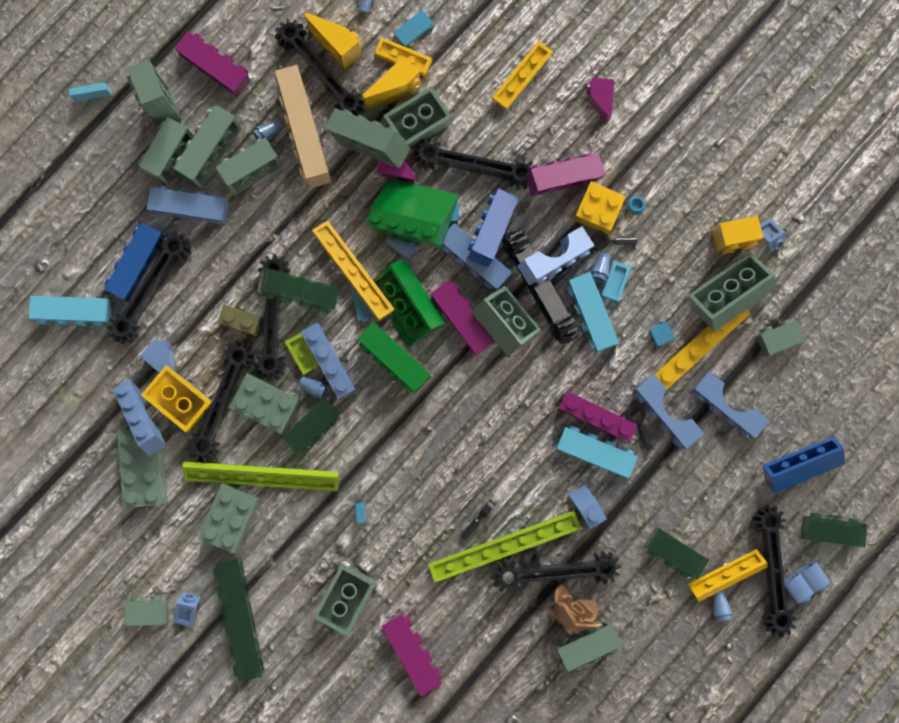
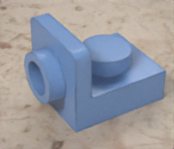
[760,218,785,252]
[173,593,201,627]

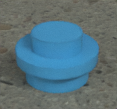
[626,196,646,215]

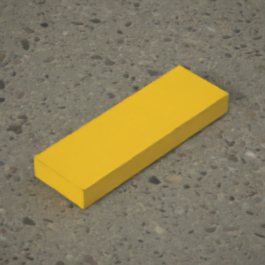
[374,38,432,77]

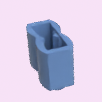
[784,561,830,605]

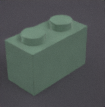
[756,319,805,357]
[124,596,169,626]

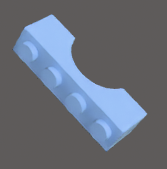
[517,227,594,285]

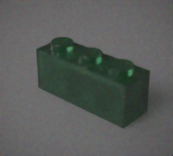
[282,397,342,454]
[801,512,868,548]
[644,527,709,580]

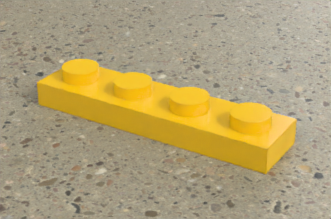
[492,41,553,111]
[688,549,768,602]

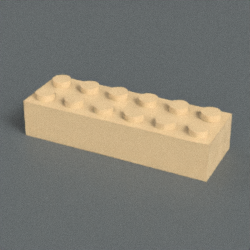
[274,65,332,188]

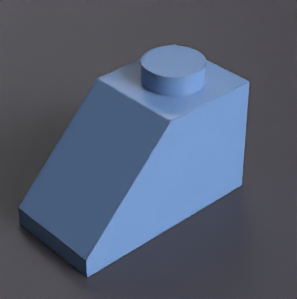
[140,338,175,373]
[568,485,607,529]

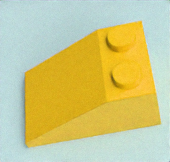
[304,13,362,69]
[362,56,420,110]
[141,365,213,433]

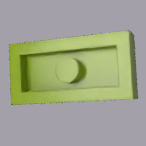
[285,333,320,375]

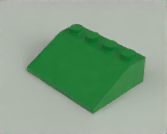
[365,178,459,249]

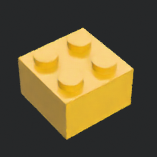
[574,181,626,235]
[712,216,763,255]

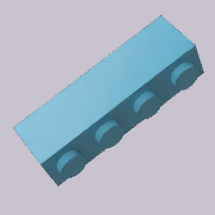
[566,272,619,353]
[29,296,112,327]
[555,425,638,479]

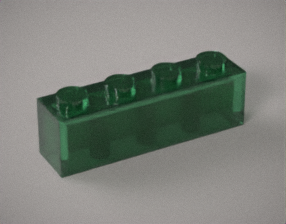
[257,268,340,313]

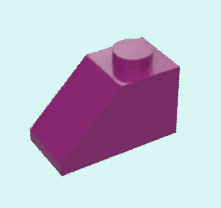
[586,77,615,122]
[377,160,415,184]

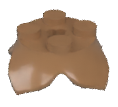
[550,583,601,635]

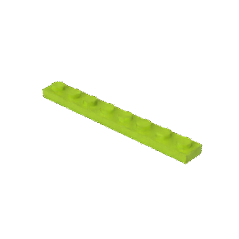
[182,462,339,491]
[428,510,581,582]

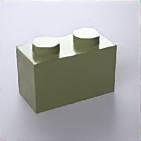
[217,304,264,337]

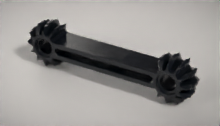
[275,18,365,117]
[413,138,533,190]
[501,228,579,344]
[107,231,192,344]
[253,254,291,381]
[186,340,256,463]
[752,505,798,637]
[490,551,621,594]

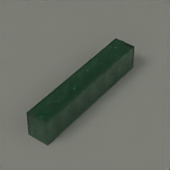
[213,558,265,682]

